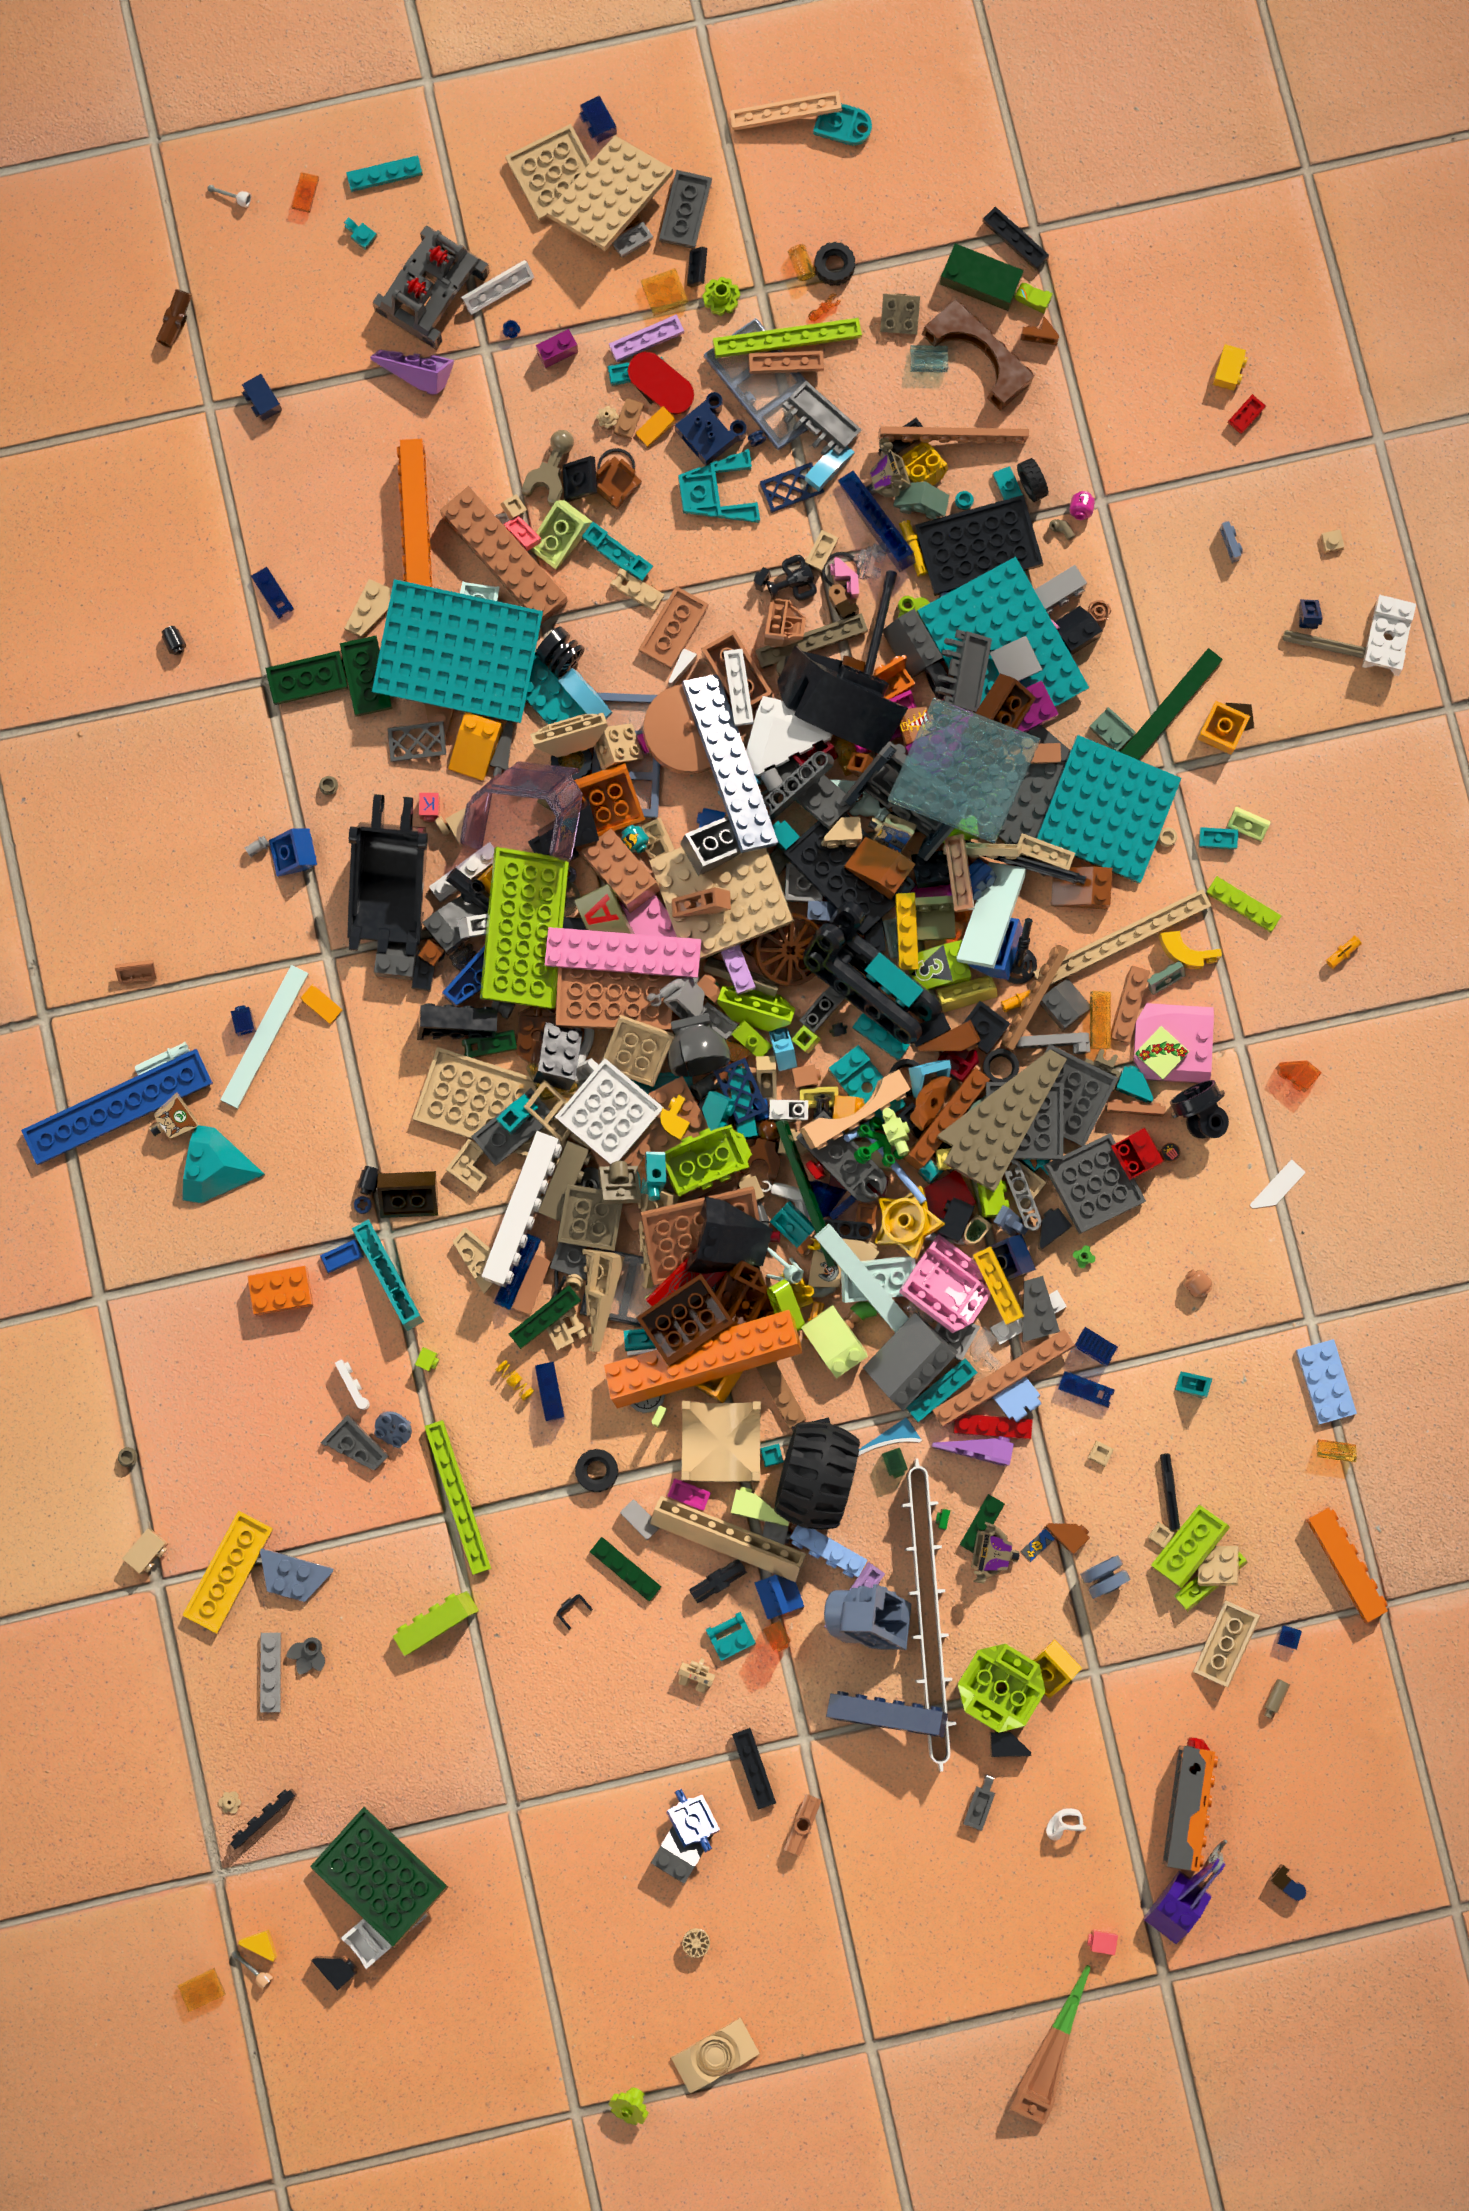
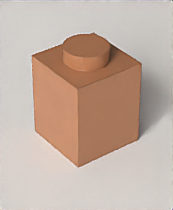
[792,1064,821,1090]

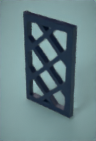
[760,462,824,513]
[713,1058,768,1125]

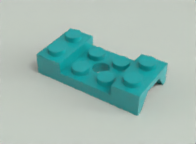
[828,1045,906,1125]

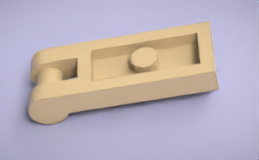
[610,568,664,612]

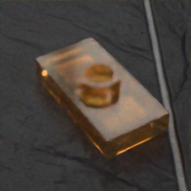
[291,172,319,213]

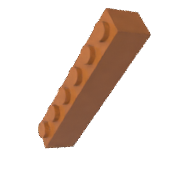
[903,1067,990,1171]

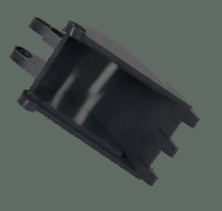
[347,794,428,956]

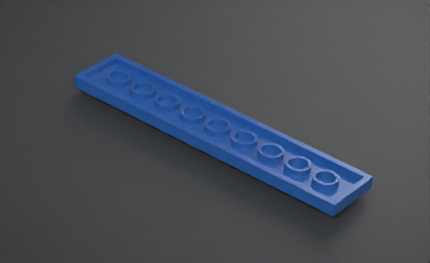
[21,1049,213,1165]

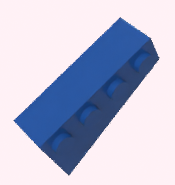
[442,945,485,1007]

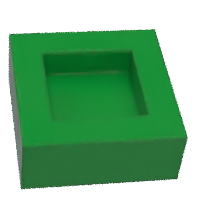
[935,1509,950,1530]

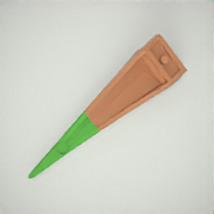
[1010,1965,1090,2125]

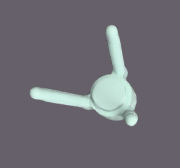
[766,1247,804,1285]

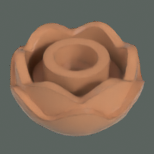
[1087,600,1111,623]

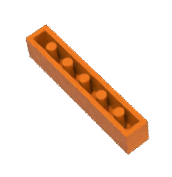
[1306,1507,1388,1623]

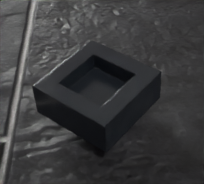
[753,567,771,592]

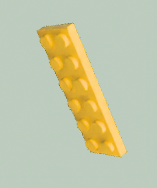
[182,1510,273,1634]

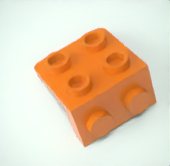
[873,655,915,700]

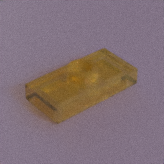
[1316,1439,1357,1463]

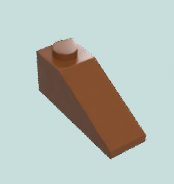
[918,1020,981,1051]

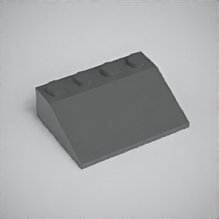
[863,1312,958,1411]

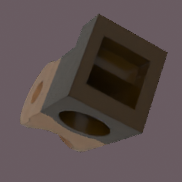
[829,584,859,620]

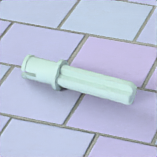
[135,1042,190,1075]

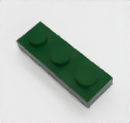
[959,1494,1005,1553]

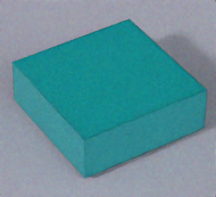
[760,1443,784,1468]

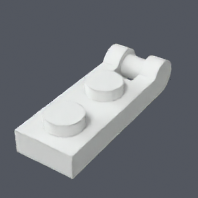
[335,1359,370,1410]

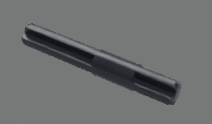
[1160,1453,1180,1531]

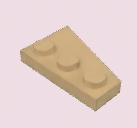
[345,579,392,638]

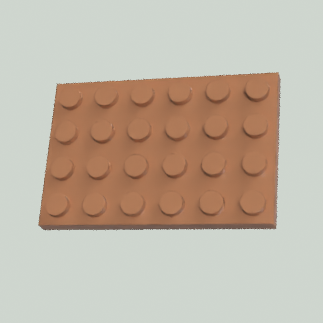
[556,967,673,1032]
[640,1186,766,1285]

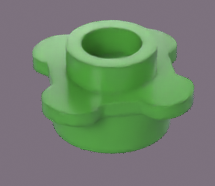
[1073,1245,1096,1268]

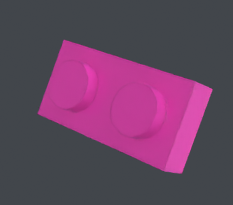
[667,1478,711,1511]

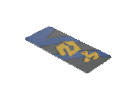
[1021,1529,1055,1562]

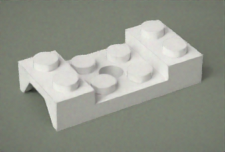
[1362,595,1416,676]
[341,1912,429,1969]

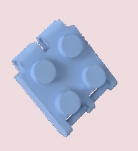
[992,1377,1041,1422]

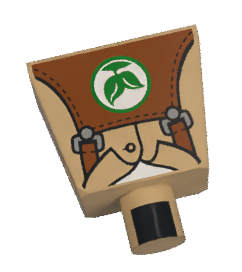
[149,1093,198,1138]

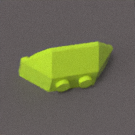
[717,985,795,1031]

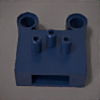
[675,392,747,466]

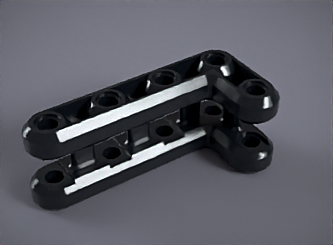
[803,901,942,1044]

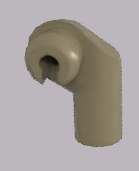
[1049,519,1076,540]

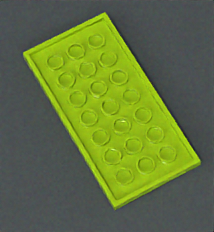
[480,847,569,1009]

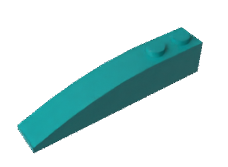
[352,1219,424,1331]

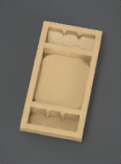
[671,2017,760,2093]

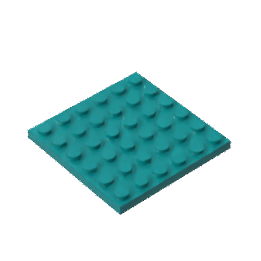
[1036,735,1182,884]

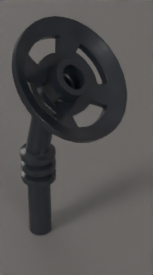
[1005,918,1037,984]

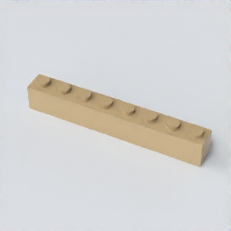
[650,1496,806,1582]

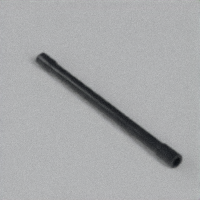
[864,570,897,675]

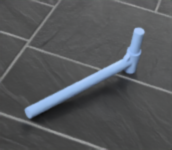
[844,1121,927,1204]

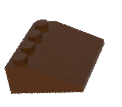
[636,1274,734,1366]

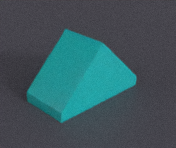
[1175,1371,1213,1399]

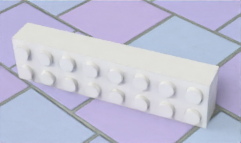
[482,1131,562,1288]

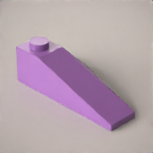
[370,350,454,394]
[931,1436,1014,1467]

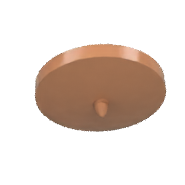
[643,685,711,774]

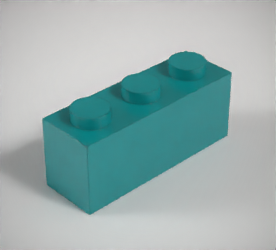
[865,952,924,1008]

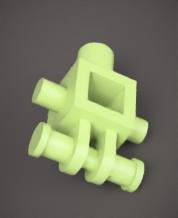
[882,1108,910,1156]

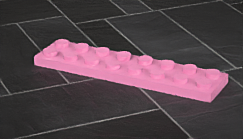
[545,927,702,978]

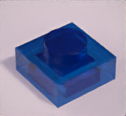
[1277,1625,1302,1650]

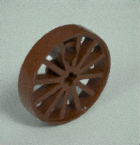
[753,913,819,986]

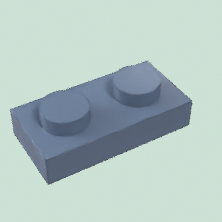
[1220,521,1243,563]

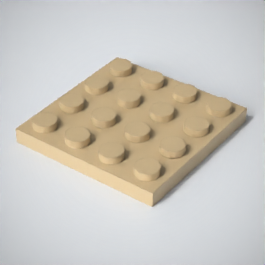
[505,124,591,221]

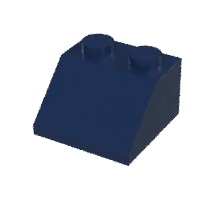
[981,1234,1036,1281]

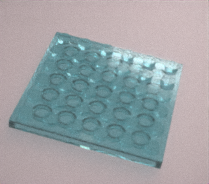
[888,698,1040,843]

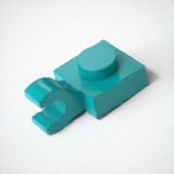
[344,217,377,250]

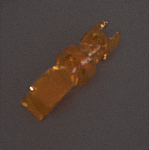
[808,293,841,321]

